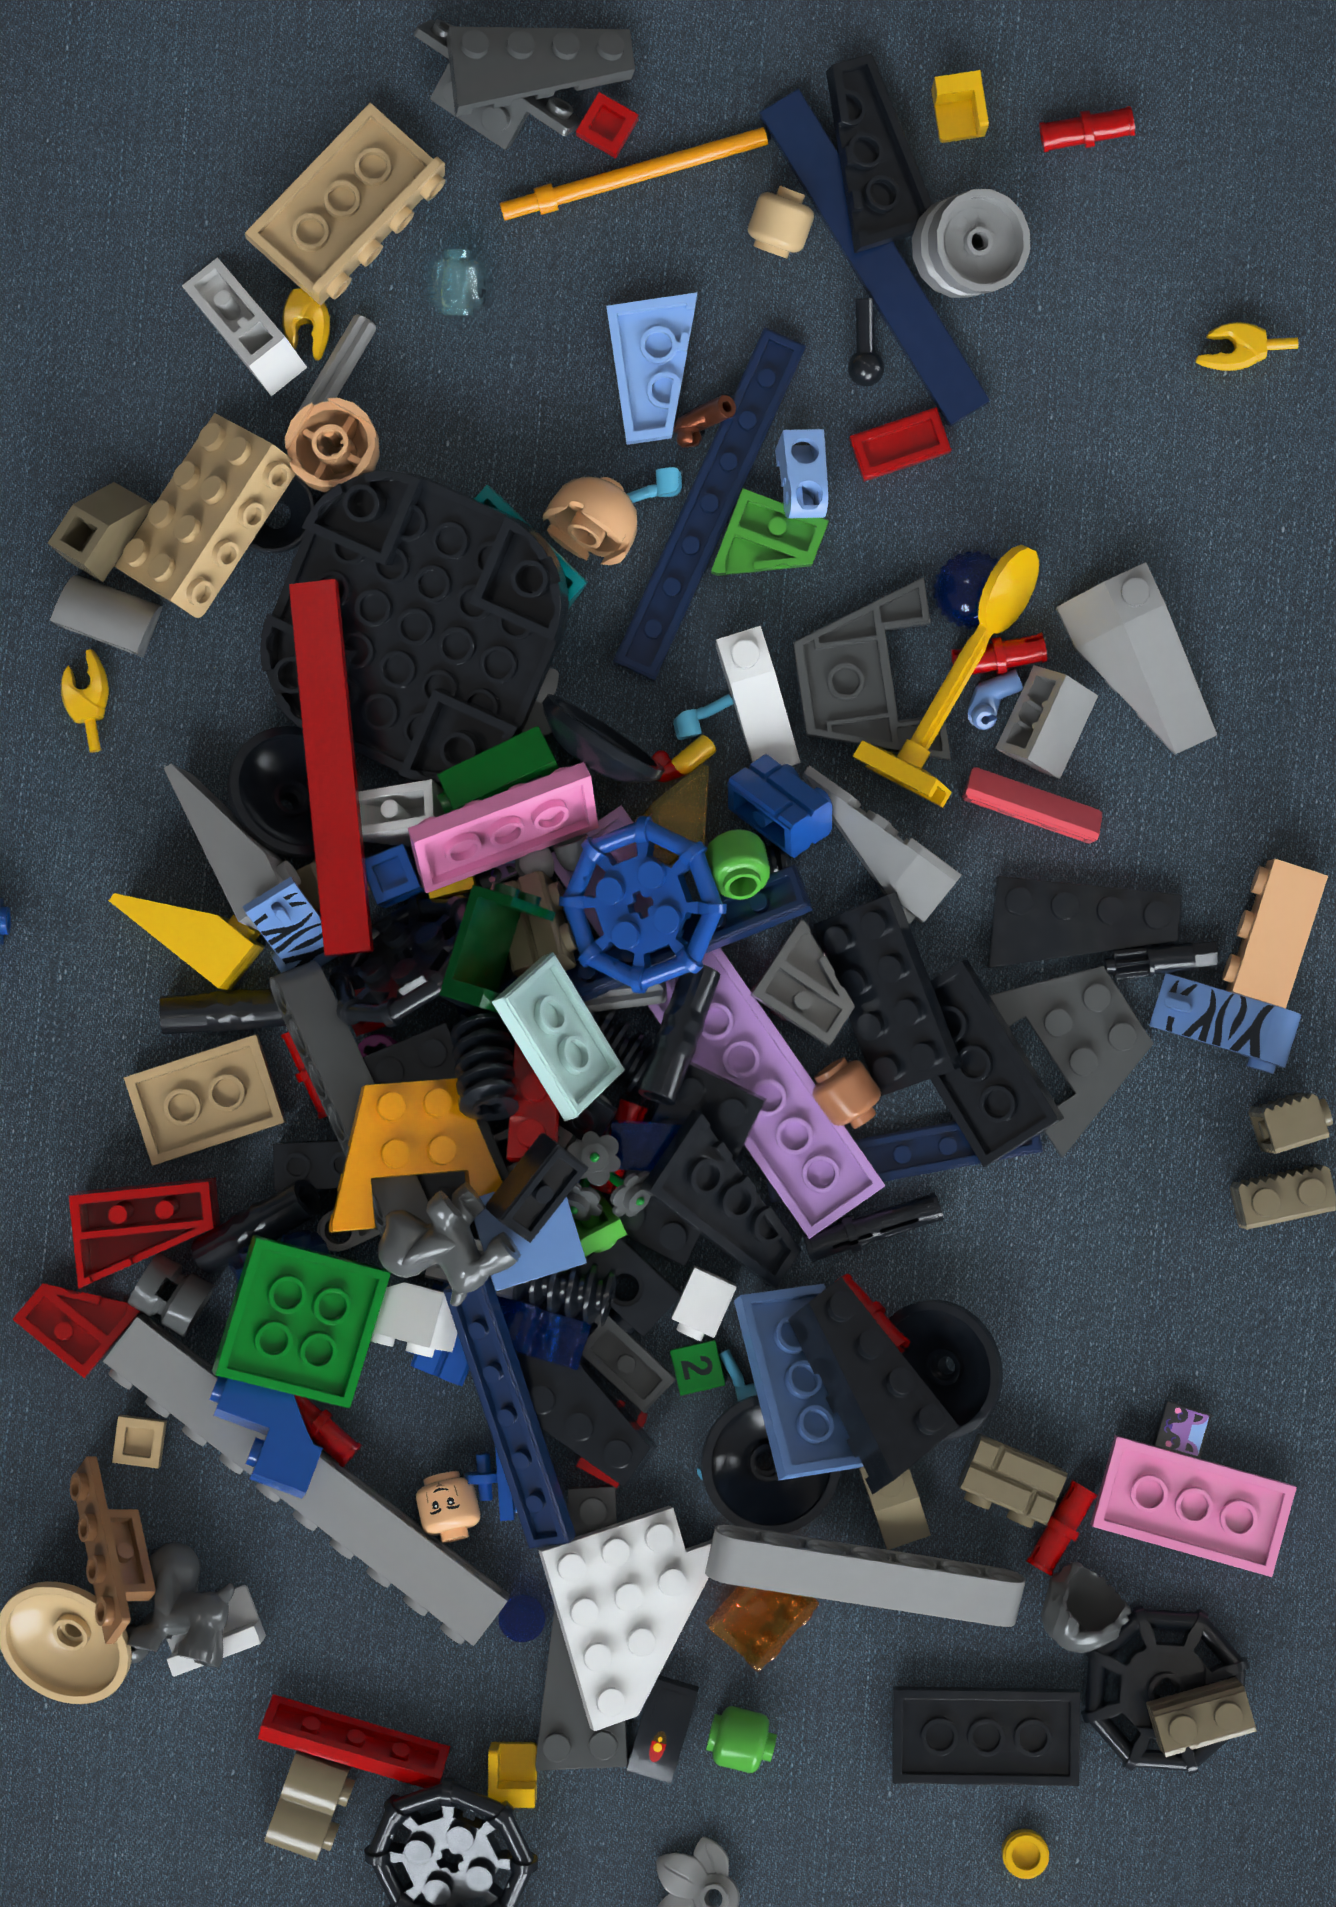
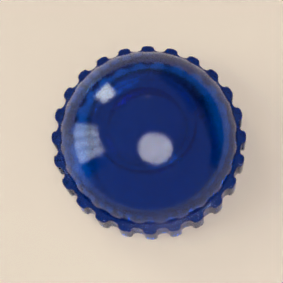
[933,551,999,629]

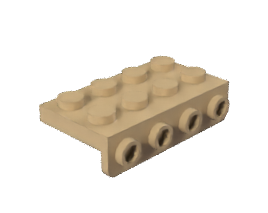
[245,103,446,306]
[114,413,296,618]

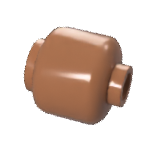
[812,1057,881,1129]

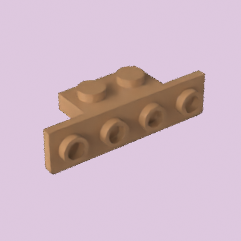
[70,1456,156,1644]

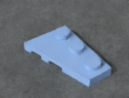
[606,292,697,445]

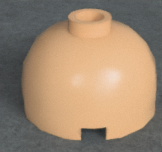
[285,397,380,493]
[543,477,637,565]

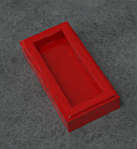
[849,407,951,482]

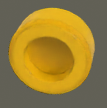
[1001,1829,1049,1879]

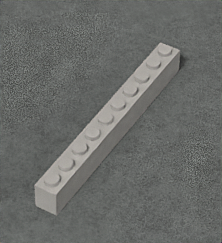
[103,1314,510,1646]

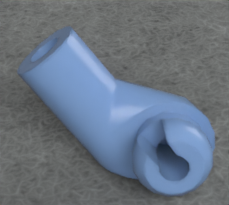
[967,669,1023,730]

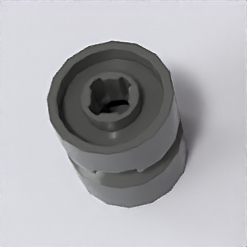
[128,1252,216,1337]

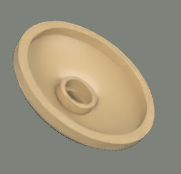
[0,1581,132,1704]

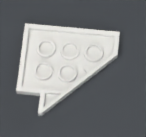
[538,1506,712,1731]

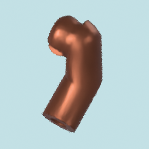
[673,395,736,448]

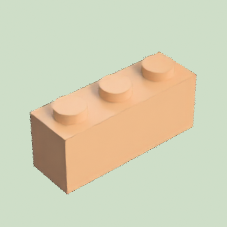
[1222,859,1328,1009]

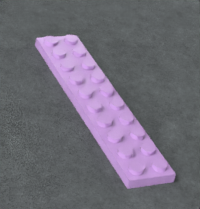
[551,805,885,1239]

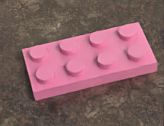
[408,762,599,893]
[1090,1435,1297,1577]

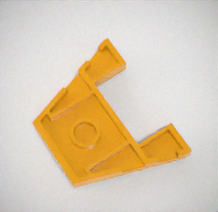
[329,1078,503,1232]

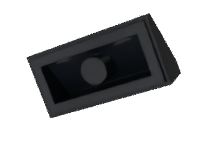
[485,1133,589,1243]

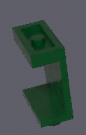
[439,881,555,1013]

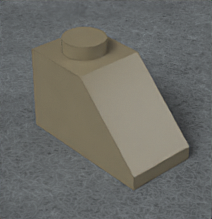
[859,1467,931,1550]

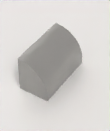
[50,574,163,658]
[995,665,1098,779]

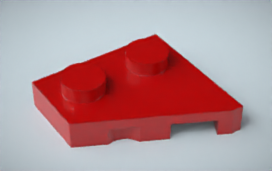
[12,1283,141,1379]

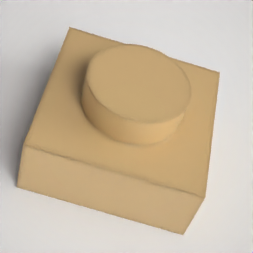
[112,1415,167,1469]

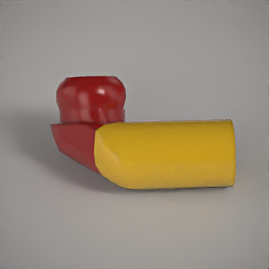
[652,735,716,783]

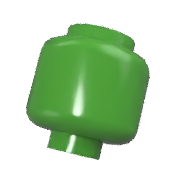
[705,829,770,900]
[706,1706,777,1773]

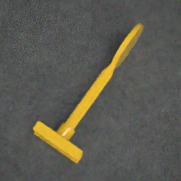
[853,545,1039,808]

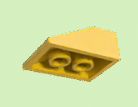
[108,894,265,990]

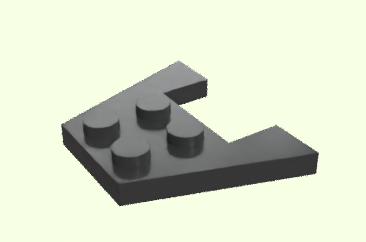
[793,577,951,761]
[989,966,1154,1158]

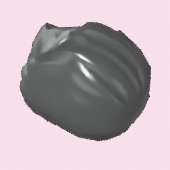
[1041,1562,1131,1653]

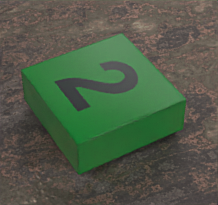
[670,1339,725,1396]

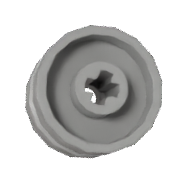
[912,189,1030,298]

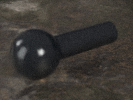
[848,298,884,387]

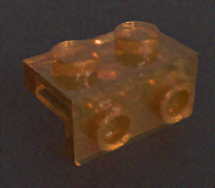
[705,1586,819,1672]

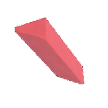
[962,767,1102,844]

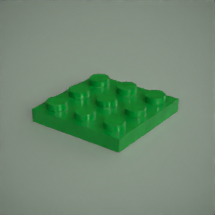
[212,1235,391,1409]

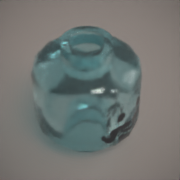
[426,249,487,316]

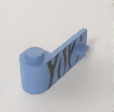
[242,877,340,973]
[1149,973,1301,1074]

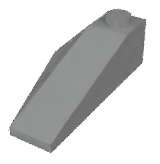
[1056,562,1217,755]
[164,764,301,931]
[802,765,962,925]

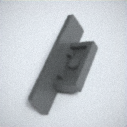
[413,20,582,150]

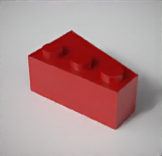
[69,1177,220,1289]

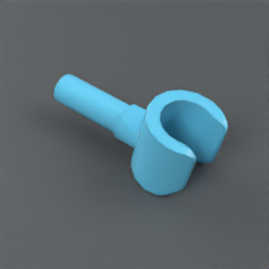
[627,467,682,503]
[673,694,734,740]
[719,1349,757,1401]

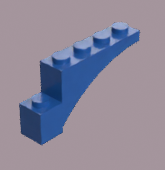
[209,1234,323,1499]

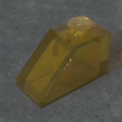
[634,765,709,864]

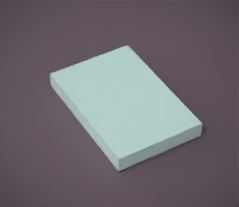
[492,952,625,1121]

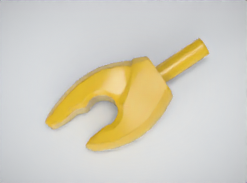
[282,288,330,360]
[1195,322,1298,371]
[61,649,109,753]

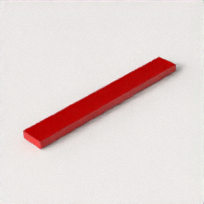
[289,579,374,956]

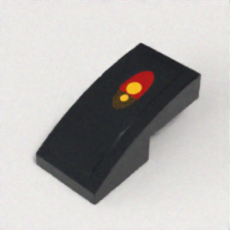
[626,1675,699,1783]

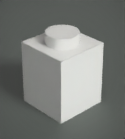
[671,1265,737,1341]

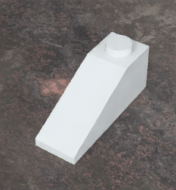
[182,257,307,396]
[716,626,801,766]

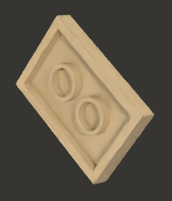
[124,1034,286,1166]

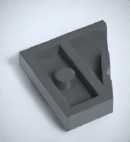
[750,920,855,1046]

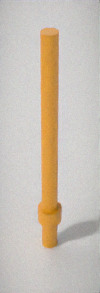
[499,127,768,221]

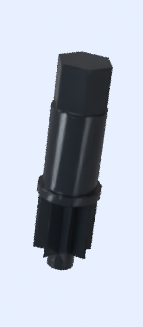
[1104,941,1218,980]

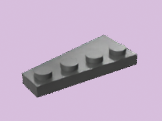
[446,26,635,117]

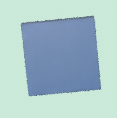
[474,1191,587,1291]

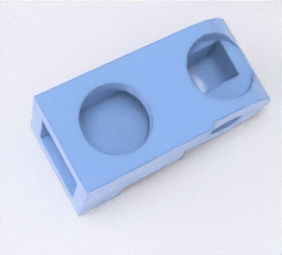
[775,429,828,518]

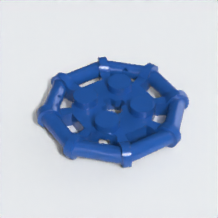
[559,816,727,994]

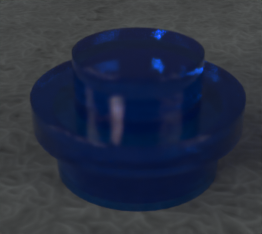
[499,1595,545,1642]

